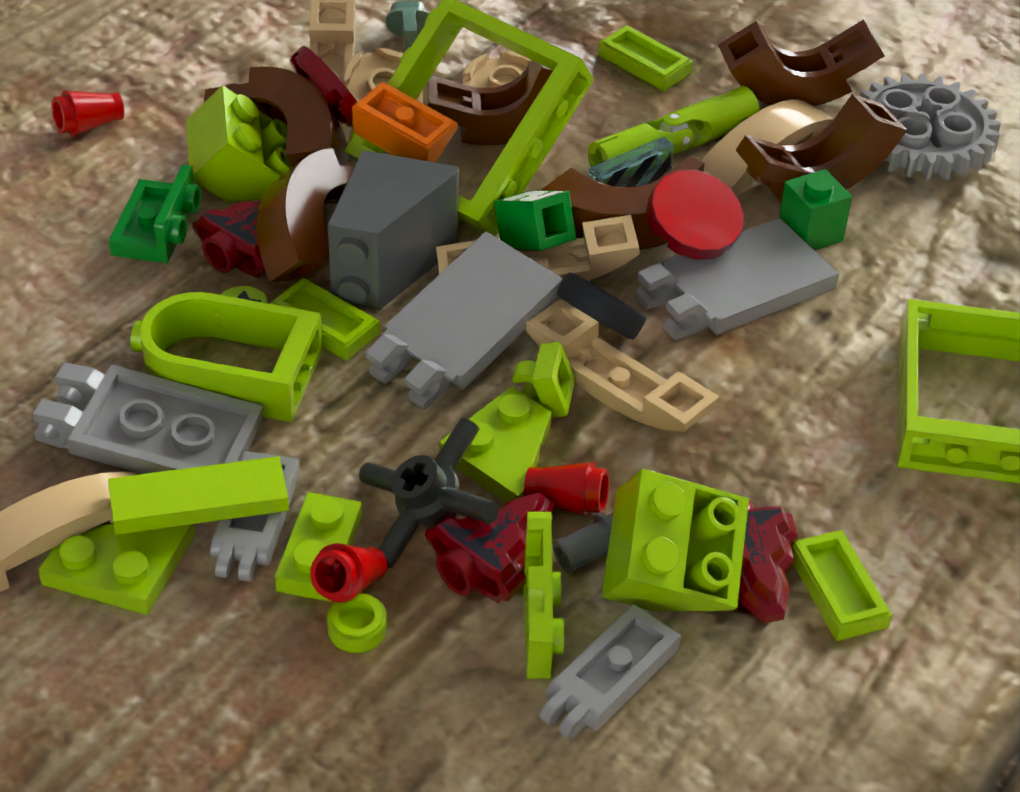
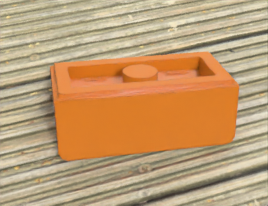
[352,82,458,163]

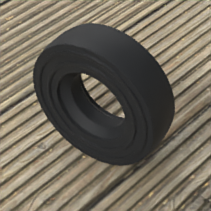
[556,272,646,340]

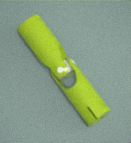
[587,86,760,182]

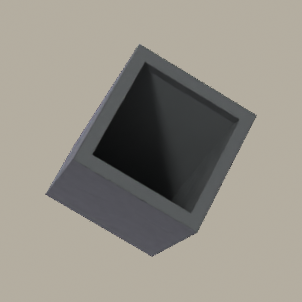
[328,150,459,310]

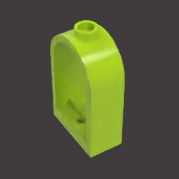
[130,292,323,422]

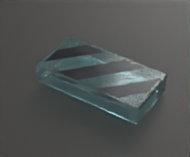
[588,137,674,187]

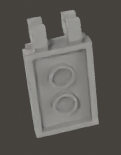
[635,218,839,340]
[365,231,563,411]
[33,362,263,474]

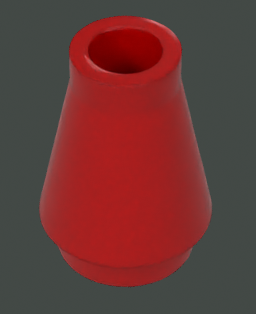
[51,90,125,136]
[524,462,609,517]
[310,543,387,603]

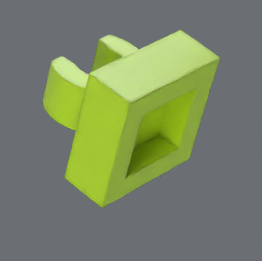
[512,341,576,418]

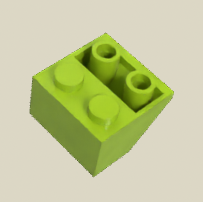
[186,85,293,202]
[601,468,749,612]

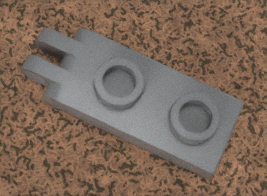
[210,451,300,582]
[539,604,681,740]

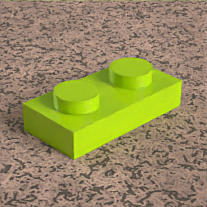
[275,492,363,602]

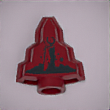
[192,199,265,278]
[425,493,555,603]
[738,500,798,623]

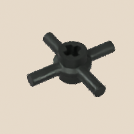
[359,418,498,569]

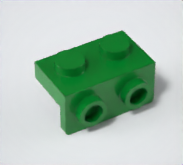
[108,165,201,264]

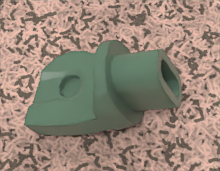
[386,1,429,51]

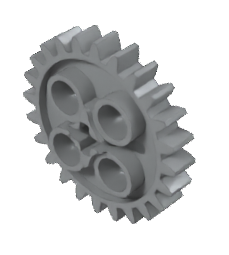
[859,74,1001,180]

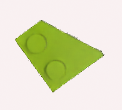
[439,386,552,503]
[523,512,564,679]
[38,524,196,616]

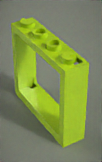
[344,0,594,236]
[897,299,1020,484]

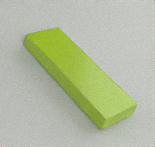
[108,456,289,535]

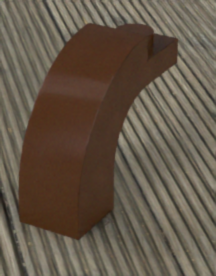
[718,19,885,106]
[423,43,583,145]
[204,67,347,167]
[735,94,907,202]
[256,148,356,282]
[541,155,705,250]

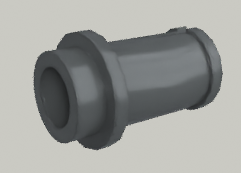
[552,512,613,574]

